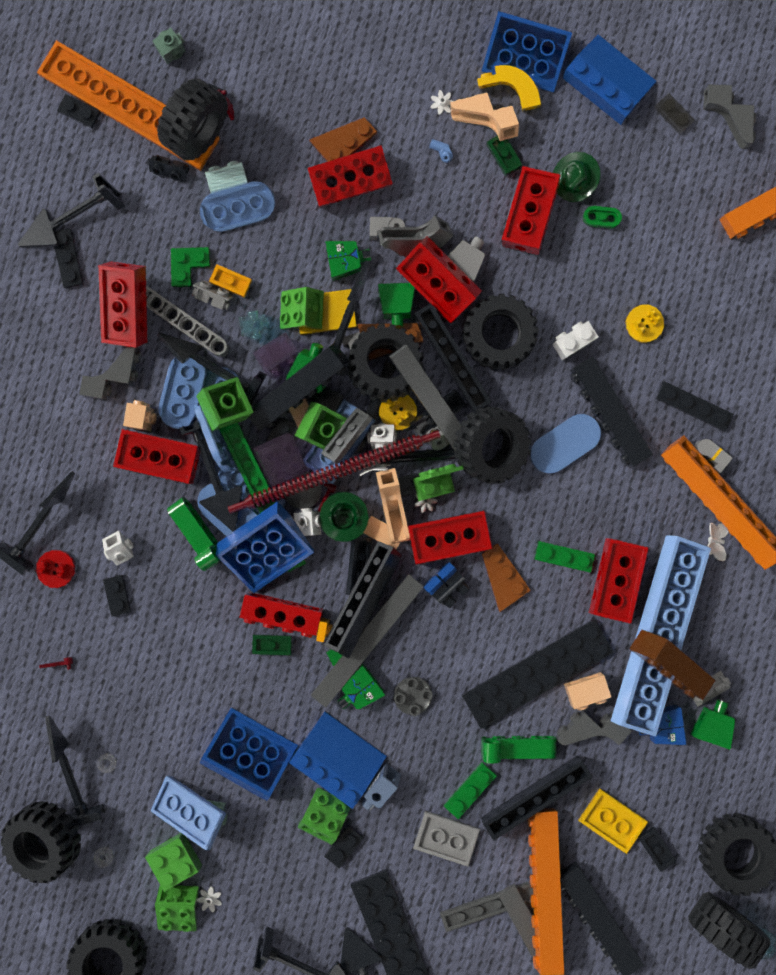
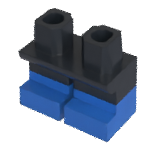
[423,561,470,608]

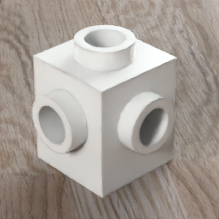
[367,423,397,452]
[293,508,321,536]
[102,531,134,566]

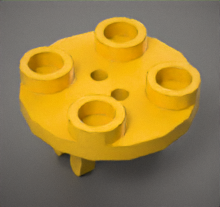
[625,305,664,343]
[379,395,417,430]

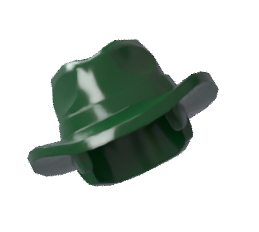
[553,152,601,203]
[320,492,368,542]

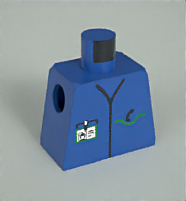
[638,705,686,745]

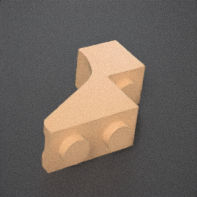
[450,93,519,141]
[376,468,410,544]

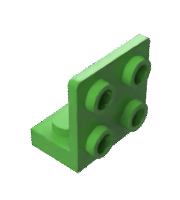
[280,287,324,330]
[413,464,464,501]
[297,788,350,845]
[155,885,199,932]

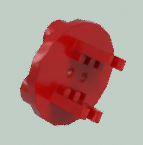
[36,550,75,588]

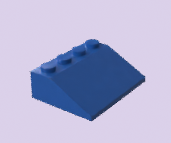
[482,11,572,92]
[563,34,657,125]
[216,501,314,593]
[200,708,298,801]
[289,711,387,809]

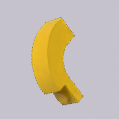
[477,65,541,111]

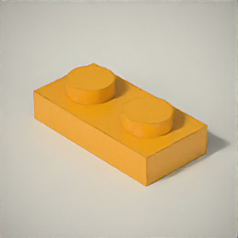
[209,264,252,298]
[316,618,333,642]

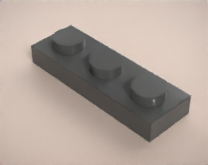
[321,408,372,465]

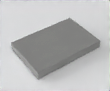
[413,811,480,867]

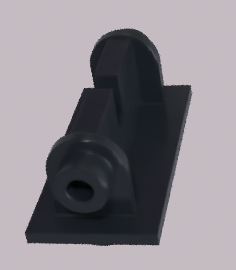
[148,154,190,182]

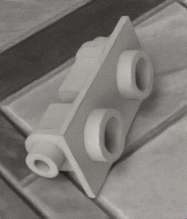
[192,281,234,310]
[693,671,731,707]

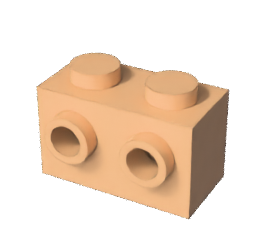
[123,400,157,432]
[564,672,611,710]

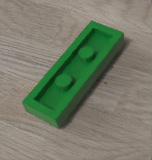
[534,541,595,573]
[444,762,497,819]

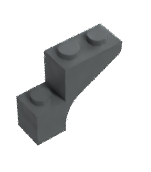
[703,84,756,149]
[377,215,454,257]
[79,347,141,400]
[556,710,632,745]

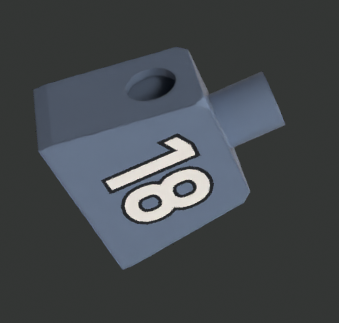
[362,763,401,811]

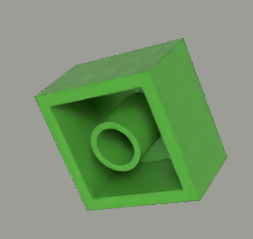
[196,377,254,431]
[145,833,202,892]

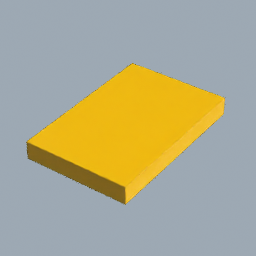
[299,289,356,335]
[578,788,648,854]

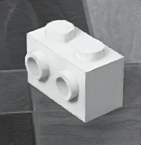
[553,321,598,361]

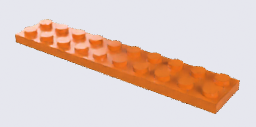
[37,40,220,171]

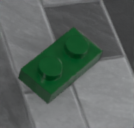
[486,135,522,176]
[252,634,292,656]

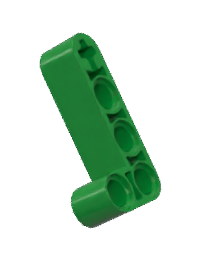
[167,497,221,571]
[481,736,557,764]

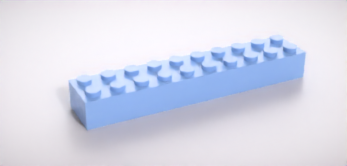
[611,535,711,737]

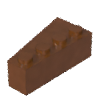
[629,630,716,700]

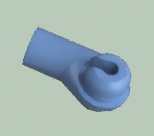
[429,139,453,163]

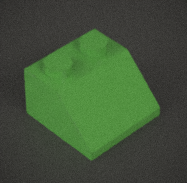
[295,401,348,450]

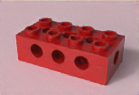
[307,145,393,208]
[501,166,560,255]
[396,236,482,323]
[98,261,147,348]
[113,429,200,484]
[408,511,492,564]
[588,538,648,624]
[239,592,324,638]

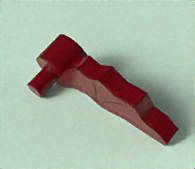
[217,89,235,121]
[318,483,337,512]
[39,657,73,670]

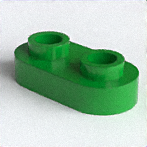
[583,206,622,229]

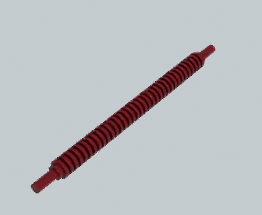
[228,430,441,514]

